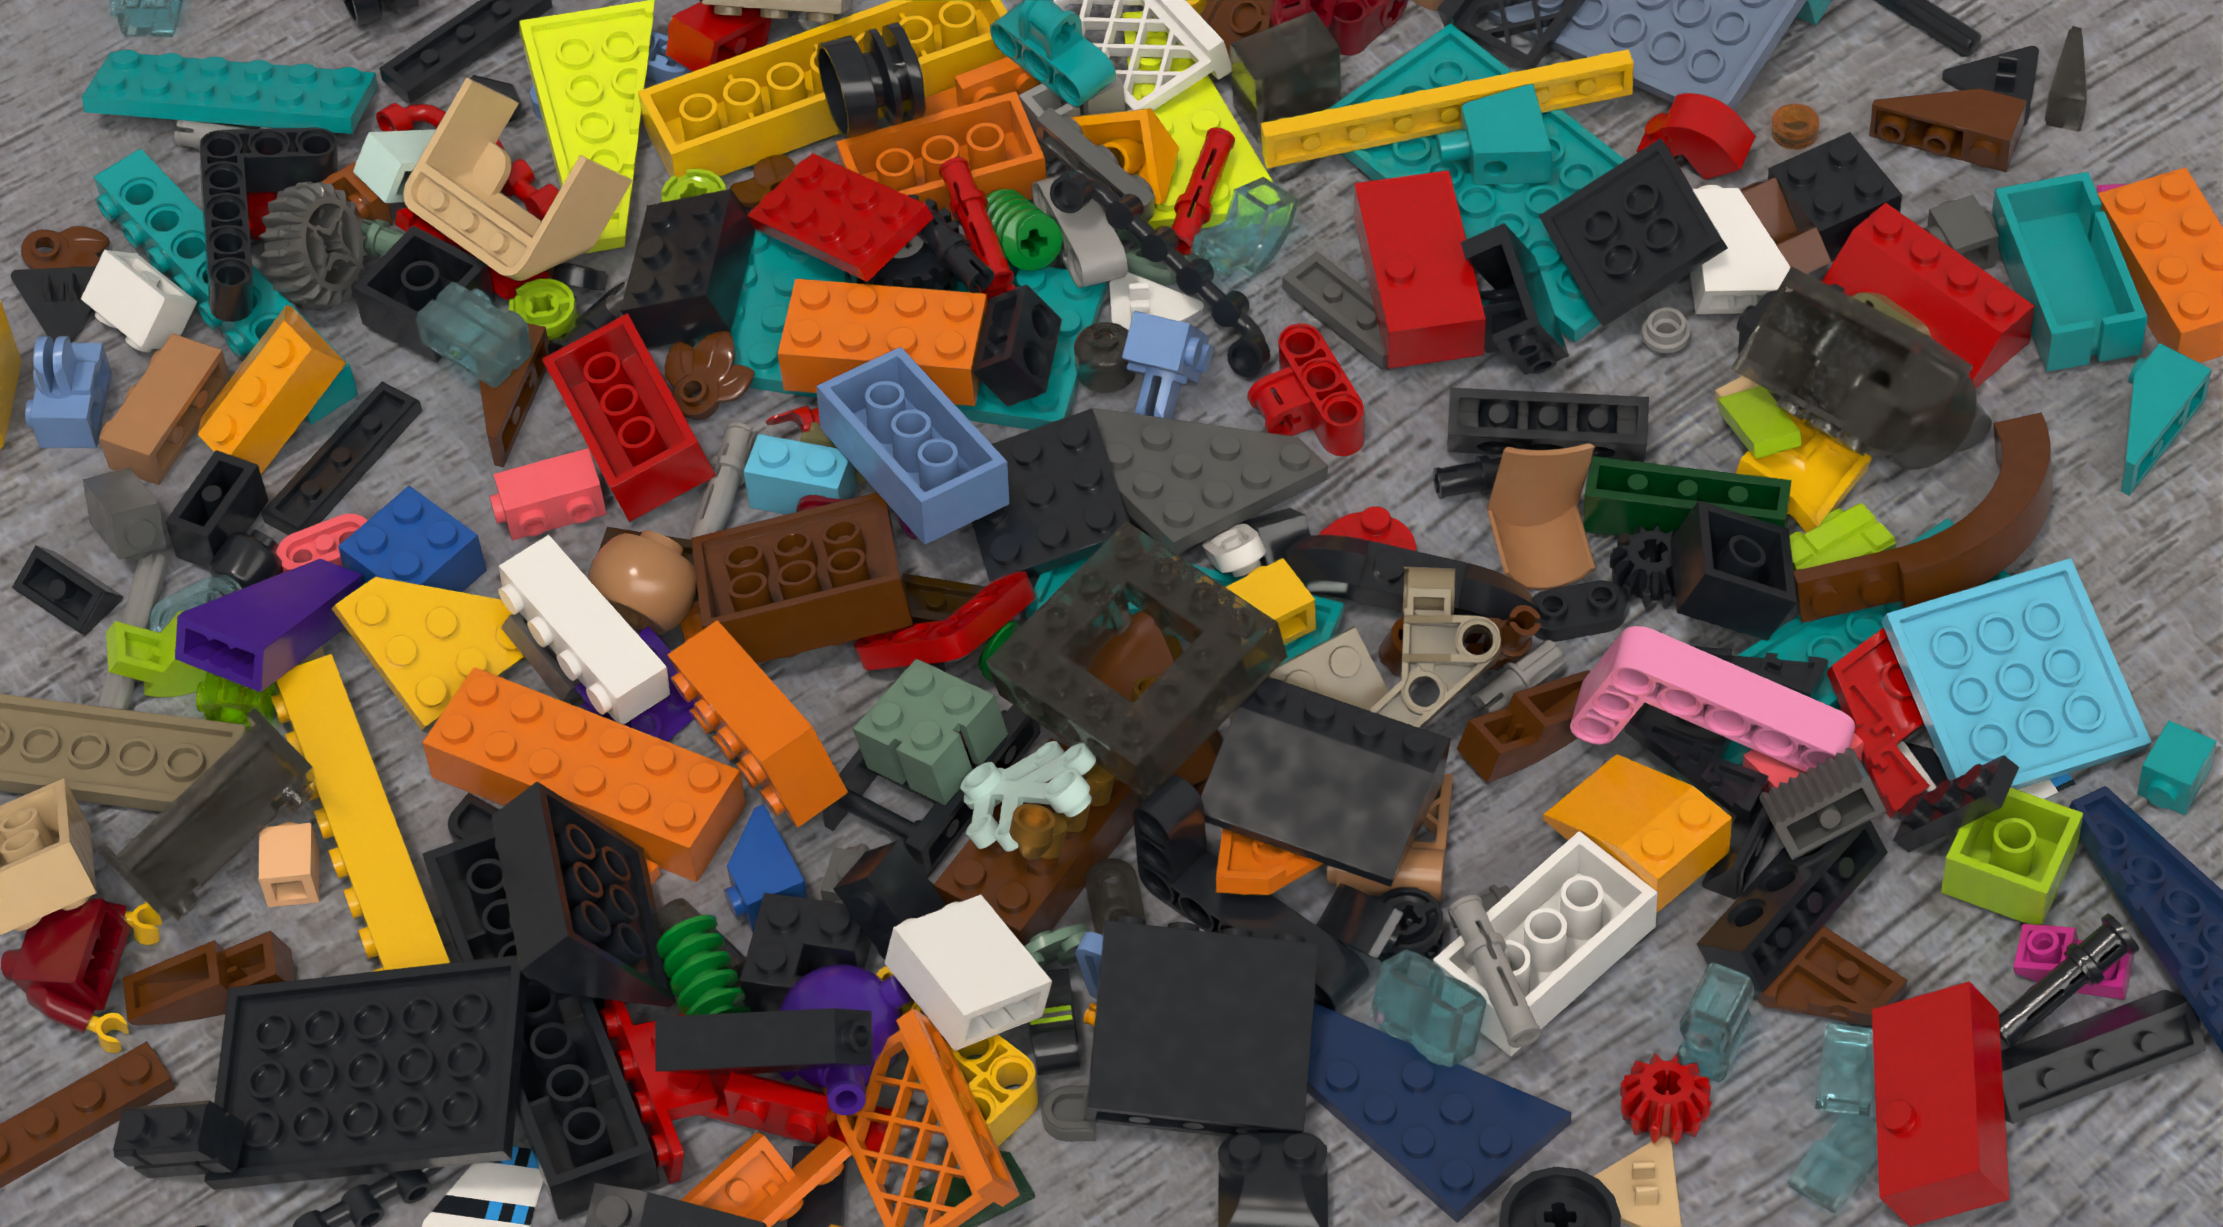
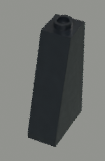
[655,1008,873,1076]

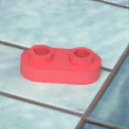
[276,514,368,573]

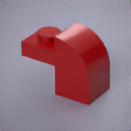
[1636,93,1756,180]

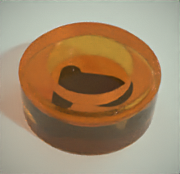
[1771,104,1819,150]

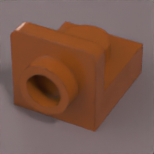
[321,162,393,226]

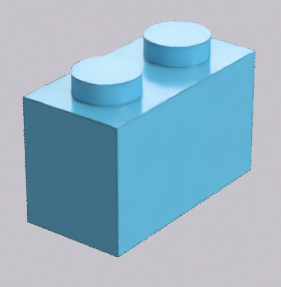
[743,434,857,515]

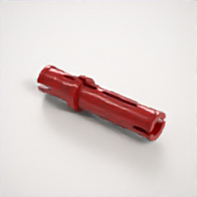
[1171,127,1235,255]
[939,157,1014,290]

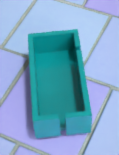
[1992,172,2147,372]

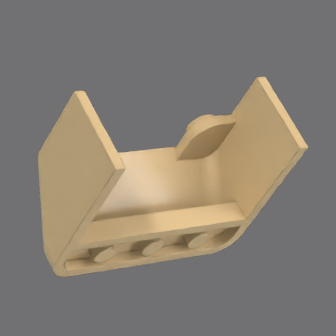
[403,77,632,281]

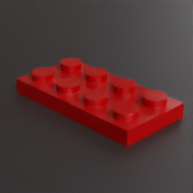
[747,153,934,282]

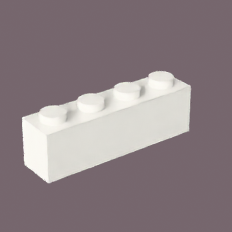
[498,535,670,725]

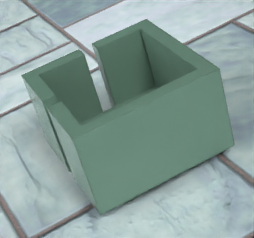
[853,659,1008,805]

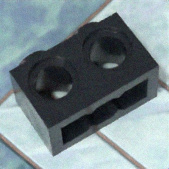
[972,284,1062,406]

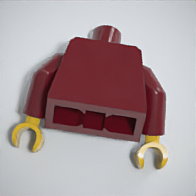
[1,897,162,1053]

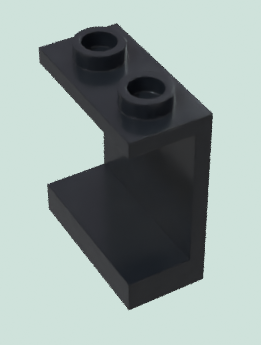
[1460,223,1569,375]

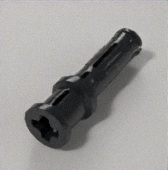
[1999,913,2139,1048]

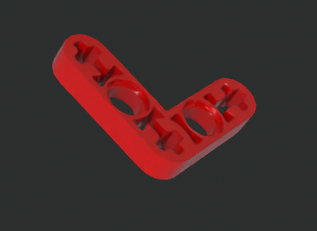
[854,572,1036,670]

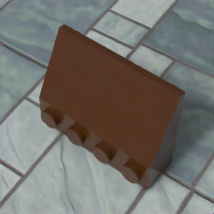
[691,492,913,664]

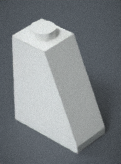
[1690,185,1801,314]

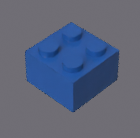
[338,486,487,592]

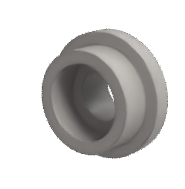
[1642,307,1690,353]

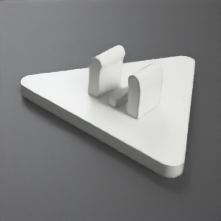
[1109,272,1204,353]

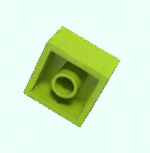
[1941,787,2083,925]

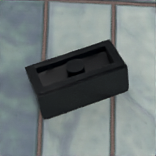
[12,545,123,635]
[1702,791,1775,900]

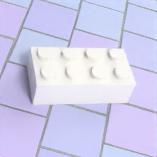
[1433,831,1658,1057]

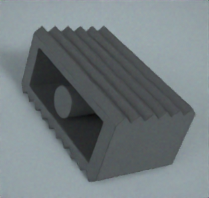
[1759,748,1887,861]

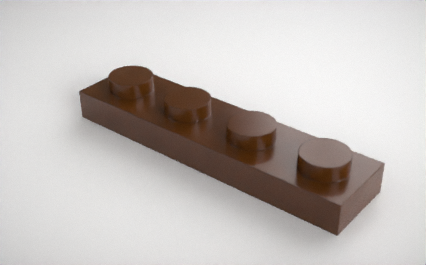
[0,1041,175,1188]

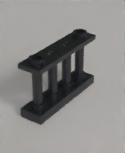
[822,662,1041,878]

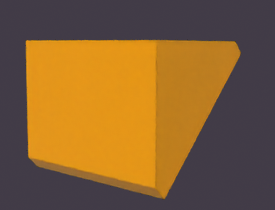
[1071,108,1179,209]

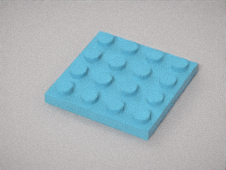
[1881,558,2152,789]

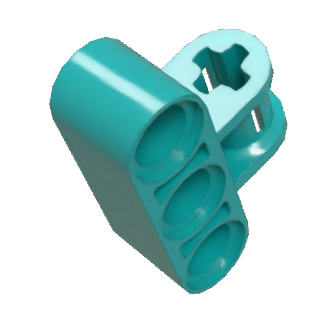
[990,0,1116,108]

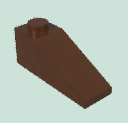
[473,316,550,467]

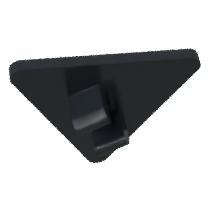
[1942,46,2039,126]
[11,266,96,343]

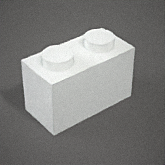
[81,250,197,353]

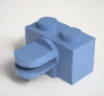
[1122,311,1213,419]
[25,336,112,448]

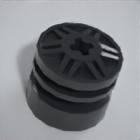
[817,22,926,139]

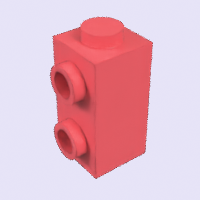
[489,448,607,540]

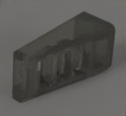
[2044,26,2087,132]

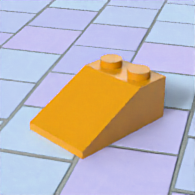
[1543,754,1732,914]

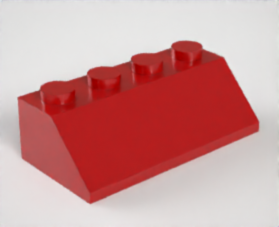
[1819,203,2035,393]

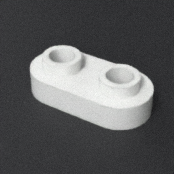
[1202,524,1266,577]

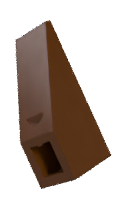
[1869,88,2027,172]

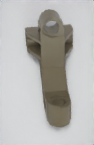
[1369,567,1502,729]

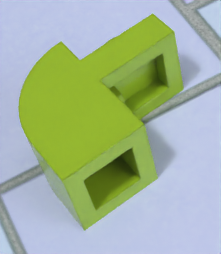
[106,610,216,697]

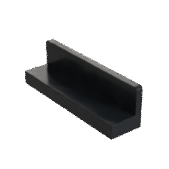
[2001,990,2206,1124]

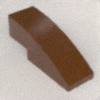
[1457,670,1590,783]
[123,931,295,1026]

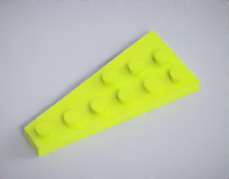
[519,0,655,254]
[1122,11,1289,229]

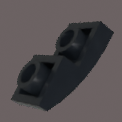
[1316,883,1404,959]

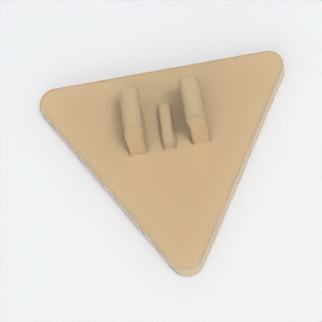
[1593,1136,1682,1227]

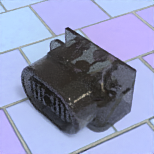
[1731,266,1977,469]

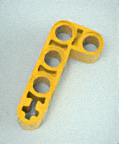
[876,966,1039,1147]

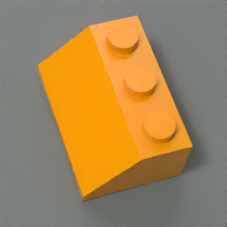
[198,305,346,475]

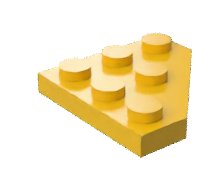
[332,577,525,731]

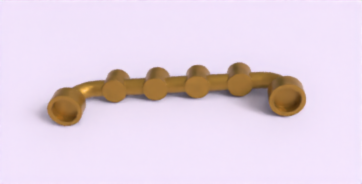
[1009,676,1174,860]

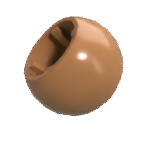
[588,530,697,635]

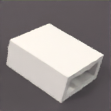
[885,895,1052,1051]

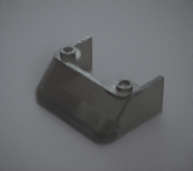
[99,707,315,921]

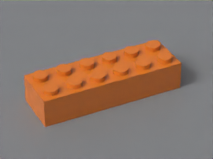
[422,667,746,882]

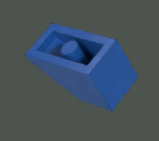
[724,804,808,933]

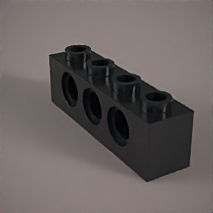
[1447,387,1649,462]
[1697,820,1888,993]

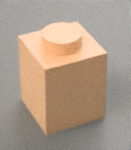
[259,822,320,907]

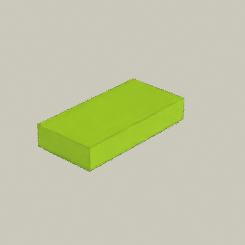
[1717,385,1802,459]

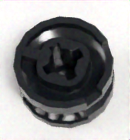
[1378,887,1443,971]

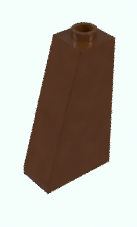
[1062,606,1223,797]

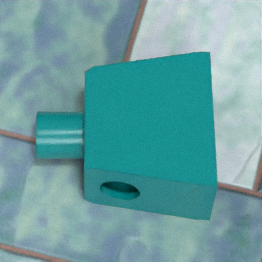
[1436,84,1552,185]

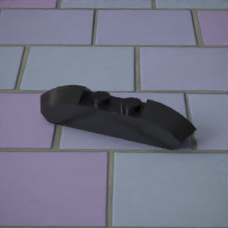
[1286,535,1538,621]

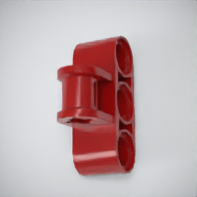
[1247,323,1365,456]

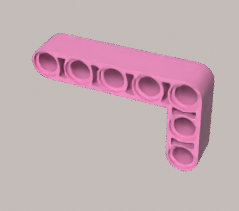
[1570,626,1855,772]

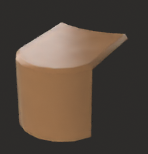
[1487,443,1596,590]

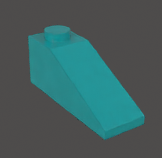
[2121,343,2212,496]

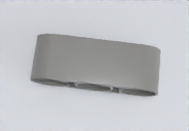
[1032,170,1128,289]

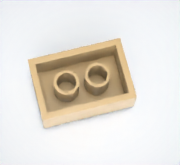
[0,778,97,935]

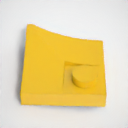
[1736,409,1872,533]

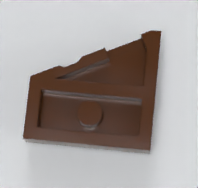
[1758,925,1908,1026]

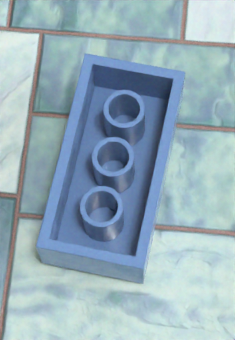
[816,347,1010,545]

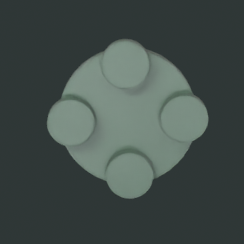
[1024,924,1090,967]

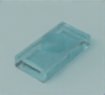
[1815,1023,1874,1117]

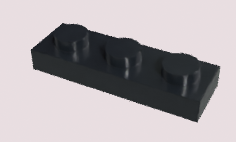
[1893,755,2019,853]

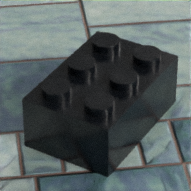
[620,189,756,348]

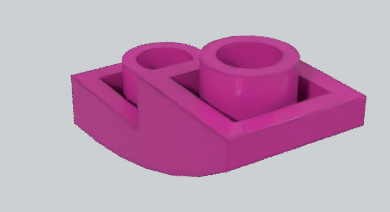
[2013,924,2134,999]

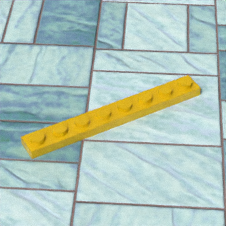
[1261,49,1634,169]

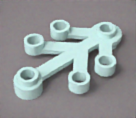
[960,741,1096,852]

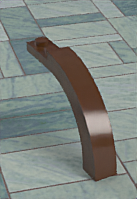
[1794,412,2053,623]

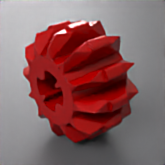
[1620,1052,1712,1146]

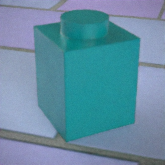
[2137,720,2217,815]

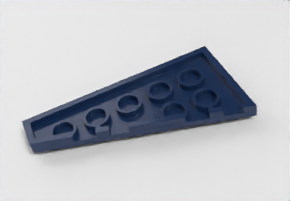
[2069,786,2223,1053]
[1307,1003,1571,1223]

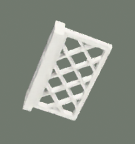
[1054,0,1233,111]

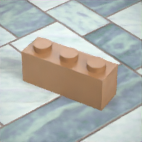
[99,333,230,485]

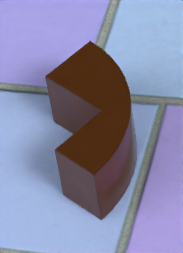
[1739,177,1832,278]

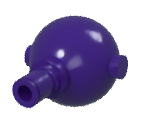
[779,964,910,1115]

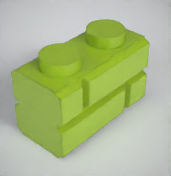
[1790,502,1896,571]

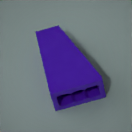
[175,559,363,692]

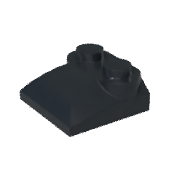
[1218,1132,1328,1227]

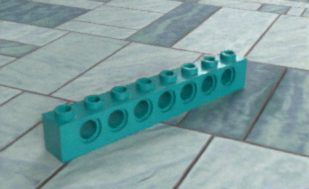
[93,148,358,425]

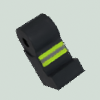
[1028,968,1080,1076]

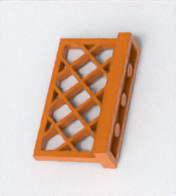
[822,1008,1020,1227]

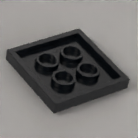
[1539,138,1728,327]
[972,409,1136,583]

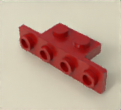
[598,999,718,1184]
[698,1072,893,1152]

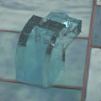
[1191,177,1299,276]

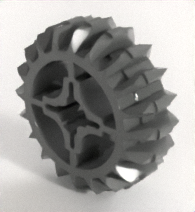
[259,181,369,311]

